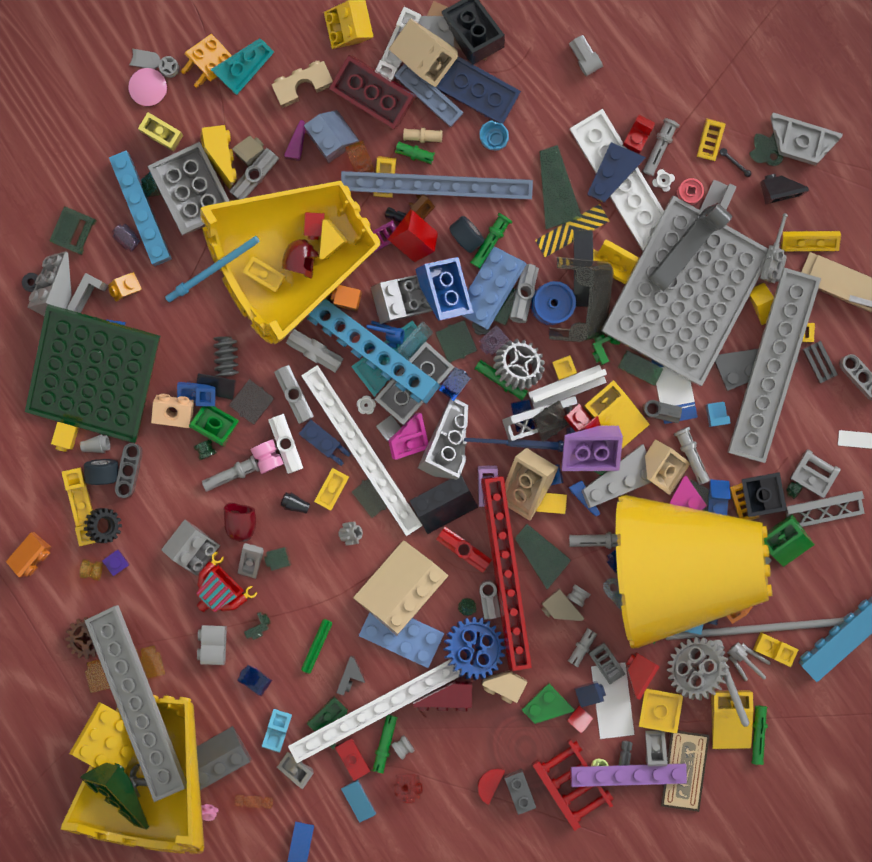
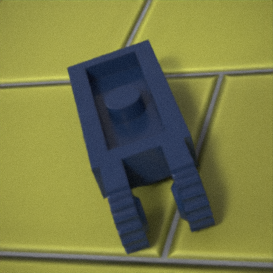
[299,419,351,466]

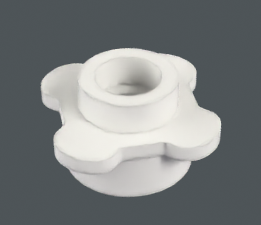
[652,169,675,192]

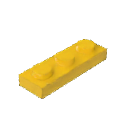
[781,231,841,251]

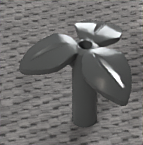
[129,764,148,798]

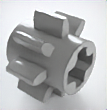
[339,521,363,546]

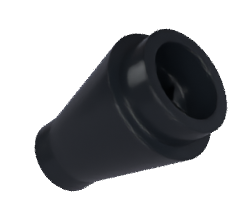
[280,492,310,514]

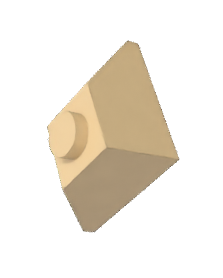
[645,440,690,495]

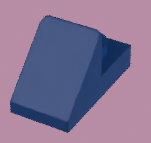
[707,479,731,515]

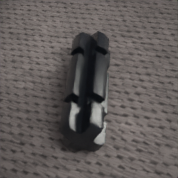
[385,207,407,223]

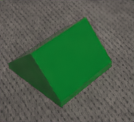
[189,406,239,446]

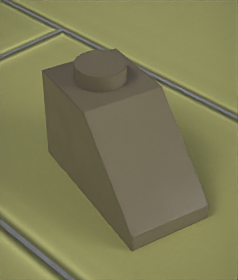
[232,136,264,167]
[541,588,584,621]

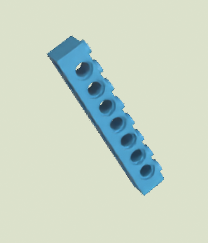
[307,299,440,404]

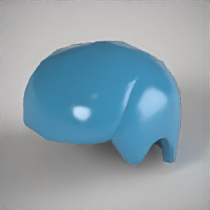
[479,120,509,151]

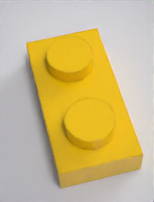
[243,256,286,292]
[314,468,349,511]

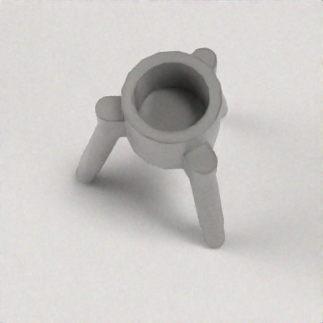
[727,642,770,681]

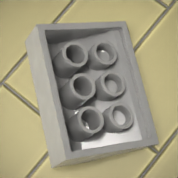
[148,142,229,235]

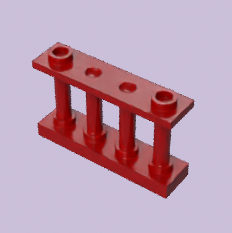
[532,739,614,831]

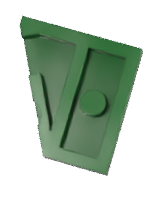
[521,683,575,724]

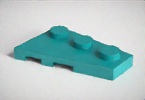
[210,38,274,95]

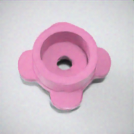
[201,804,218,821]

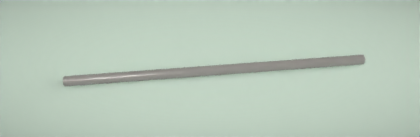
[665,618,844,640]

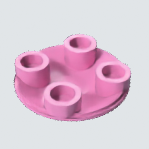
[129,68,167,106]

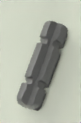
[619,741,633,765]

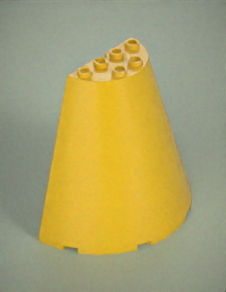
[200,181,380,344]
[616,495,772,648]
[61,695,204,854]

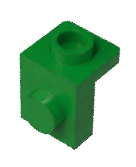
[592,335,611,365]

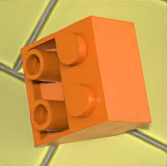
[6,532,51,578]

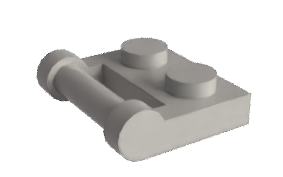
[790,449,841,498]

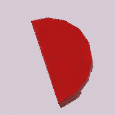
[478,768,505,806]

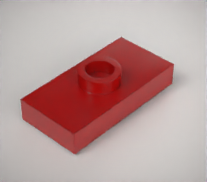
[335,737,371,781]

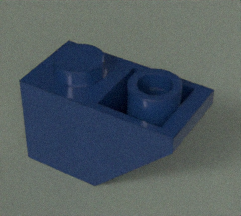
[574,681,606,707]

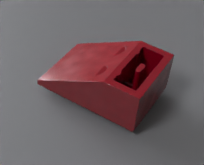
[413,681,472,711]

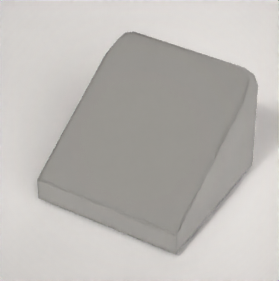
[376,415,401,441]

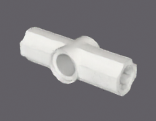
[268,414,303,474]

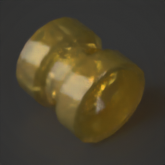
[80,559,103,581]

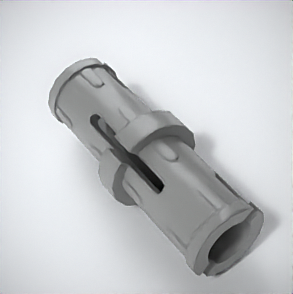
[568,628,598,667]

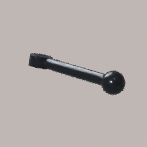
[719,148,752,177]

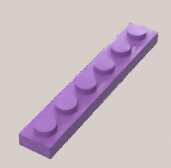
[571,764,687,787]

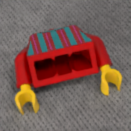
[196,552,257,612]

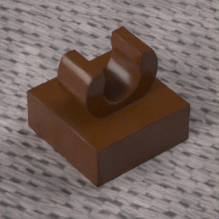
[409,194,435,220]

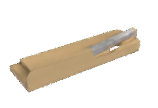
[801,252,872,313]

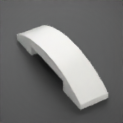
[376,7,421,80]

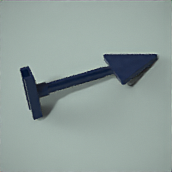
[464,427,575,452]

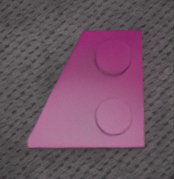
[388,413,428,460]

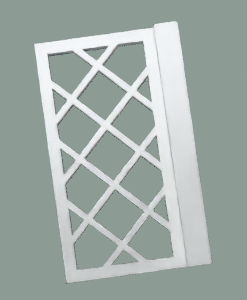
[528,365,607,409]

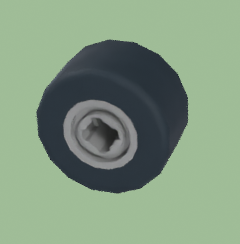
[449,216,484,253]
[83,459,119,485]

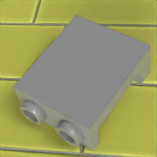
[67,273,108,313]

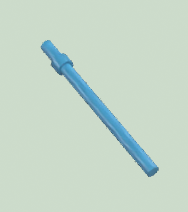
[165,236,260,303]

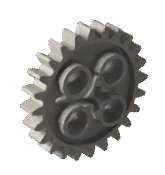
[667,637,729,700]

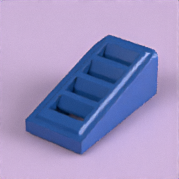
[568,481,600,516]

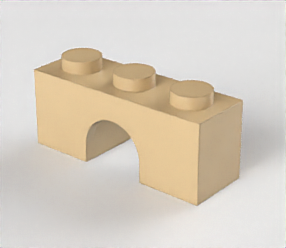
[271,61,333,108]

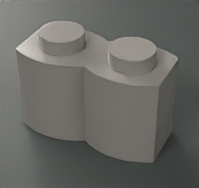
[197,625,227,665]

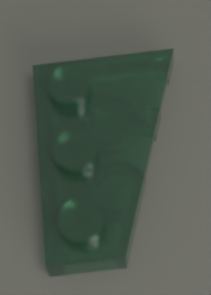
[515,524,571,590]

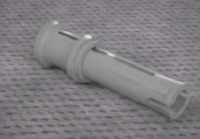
[642,118,680,176]
[674,427,710,485]
[202,455,260,492]
[569,532,618,549]

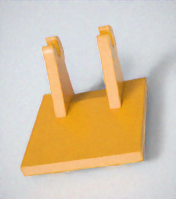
[181,34,232,88]

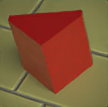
[387,210,438,262]

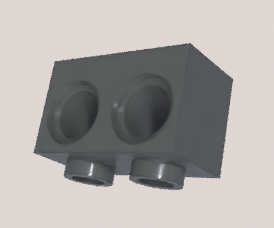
[504,769,536,815]

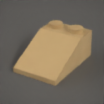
[505,448,558,521]

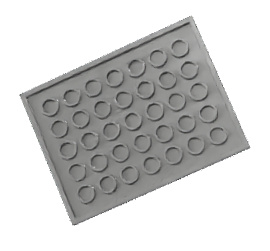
[601,196,768,386]

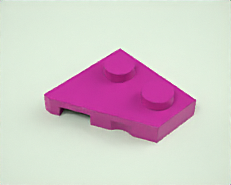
[669,476,707,510]

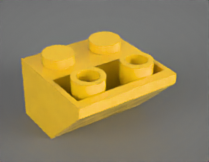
[324,0,373,49]

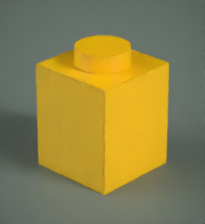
[51,422,79,452]

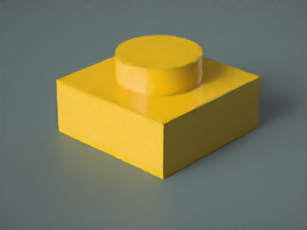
[552,355,577,380]

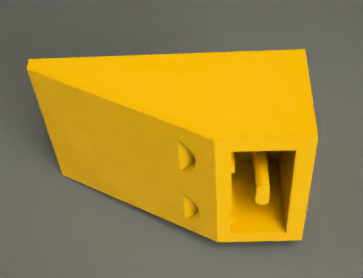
[200,125,237,189]
[583,380,650,448]
[711,690,753,749]

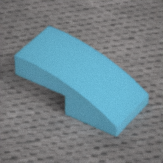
[262,709,292,753]

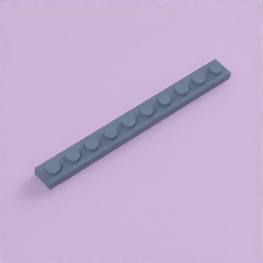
[341,171,533,199]

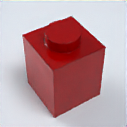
[304,212,325,240]

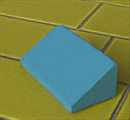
[341,779,376,823]

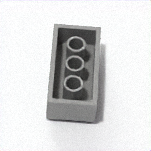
[375,342,454,425]

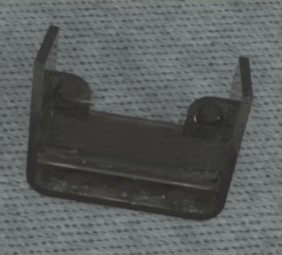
[549,257,614,342]

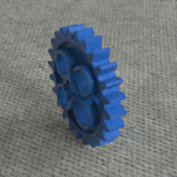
[443,617,506,680]

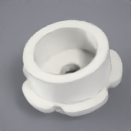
[357,396,376,414]

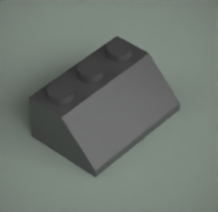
[197,726,252,790]

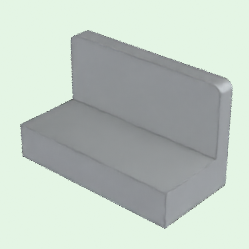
[700,180,736,211]

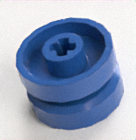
[530,281,576,325]

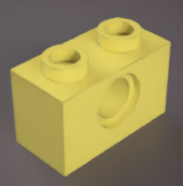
[138,112,183,152]

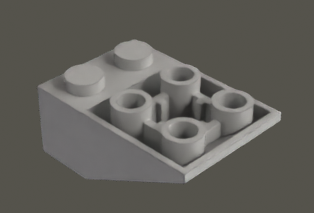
[28,251,72,316]
[371,275,433,324]

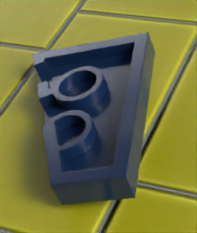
[587,142,646,203]

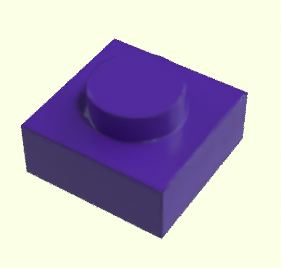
[102,549,130,576]

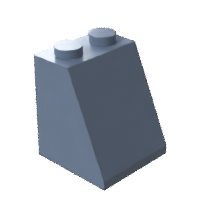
[304,110,360,163]

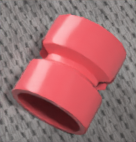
[676,178,704,206]

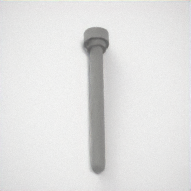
[714,640,749,727]

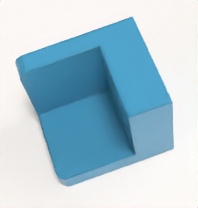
[705,402,730,427]

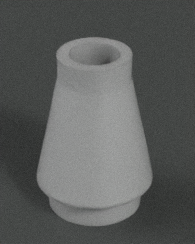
[80,434,110,453]

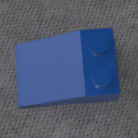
[415,257,473,321]

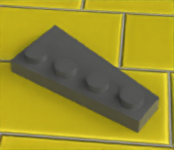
[715,349,798,391]

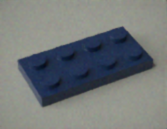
[436,56,521,124]

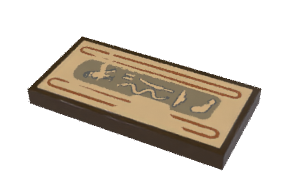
[661,730,710,812]

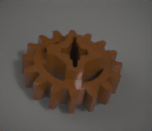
[65,617,97,659]

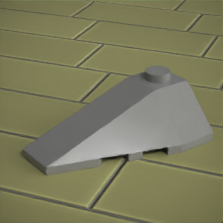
[418,397,468,479]

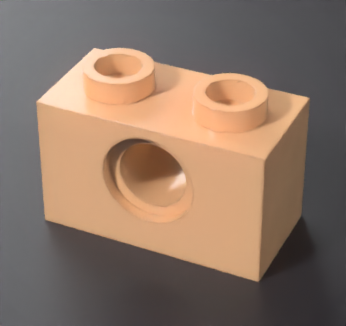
[151,394,194,428]

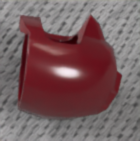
[282,239,319,279]
[224,503,256,542]

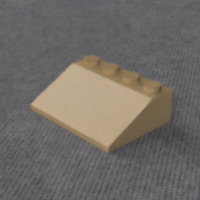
[354,540,448,636]

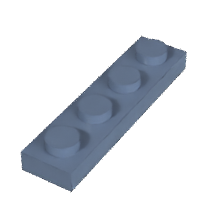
[394,64,463,128]

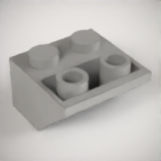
[161,520,220,576]

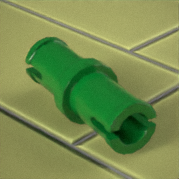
[395,141,435,165]

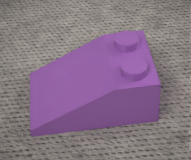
[562,426,623,471]

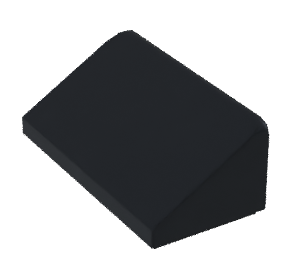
[197,373,237,400]

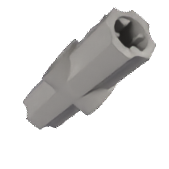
[230,148,279,200]
[509,264,539,323]
[286,329,343,373]
[274,365,314,424]

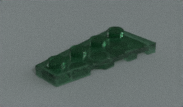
[539,145,582,230]

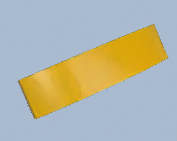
[62,467,96,546]

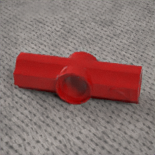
[436,526,492,573]

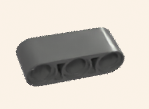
[115,443,143,498]

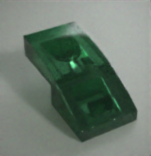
[618,351,663,386]

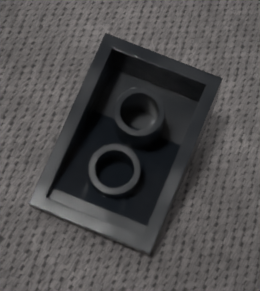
[441,0,505,65]

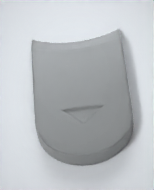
[129,49,160,69]

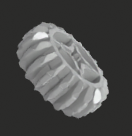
[493,339,545,391]

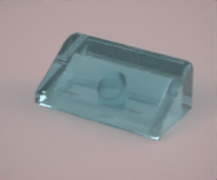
[398,322,433,360]

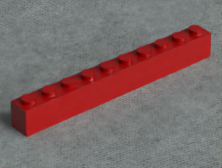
[481,476,532,671]

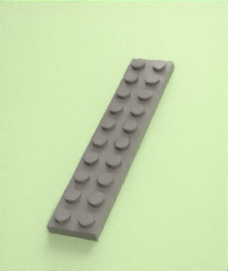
[728,267,821,463]
[84,605,187,802]

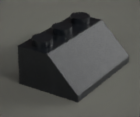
[409,475,478,534]

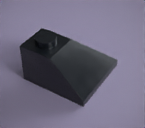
[760,174,809,204]

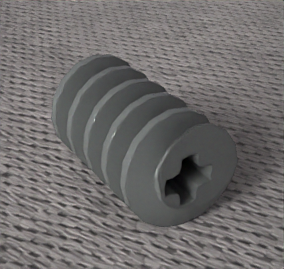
[213,337,239,376]

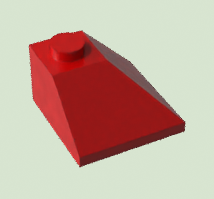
[626,652,659,700]

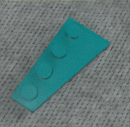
[351,320,424,397]

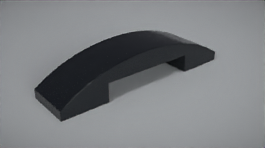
[573,230,593,307]

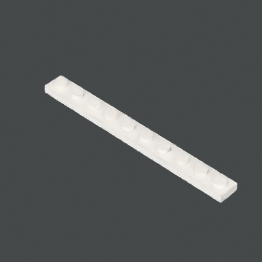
[301,365,423,536]
[288,659,460,763]

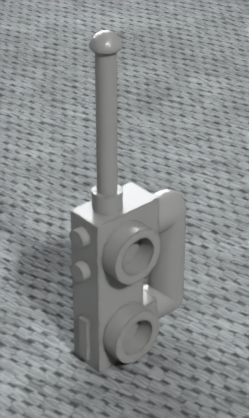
[760,213,788,283]

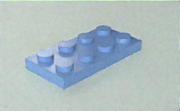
[462,246,527,330]
[359,612,444,668]

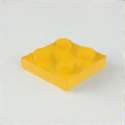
[639,689,683,734]

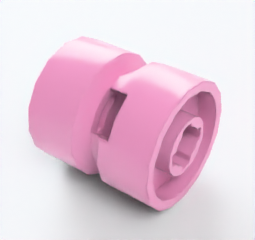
[250,439,284,474]

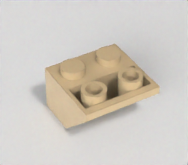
[482,670,527,704]

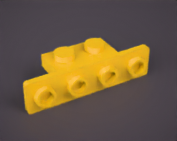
[593,239,639,284]

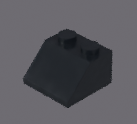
[741,472,787,517]

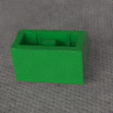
[764,514,815,567]

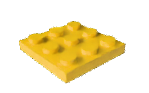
[69,702,135,769]

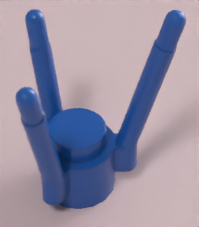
[366,321,405,350]

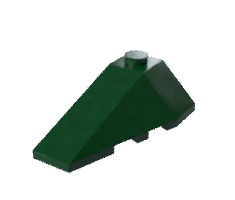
[80,763,149,830]

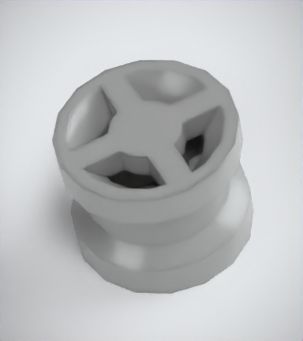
[159,56,179,78]
[567,584,591,607]
[391,735,415,760]

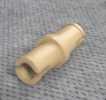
[403,128,443,143]

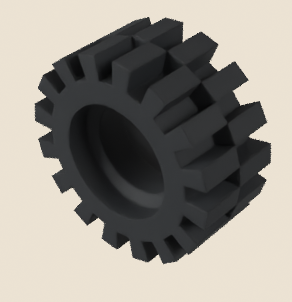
[84,508,122,543]

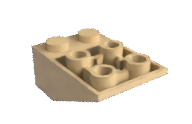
[389,18,458,87]

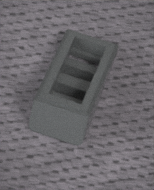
[589,642,625,684]

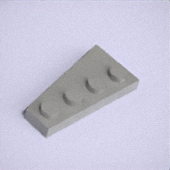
[581,444,651,508]

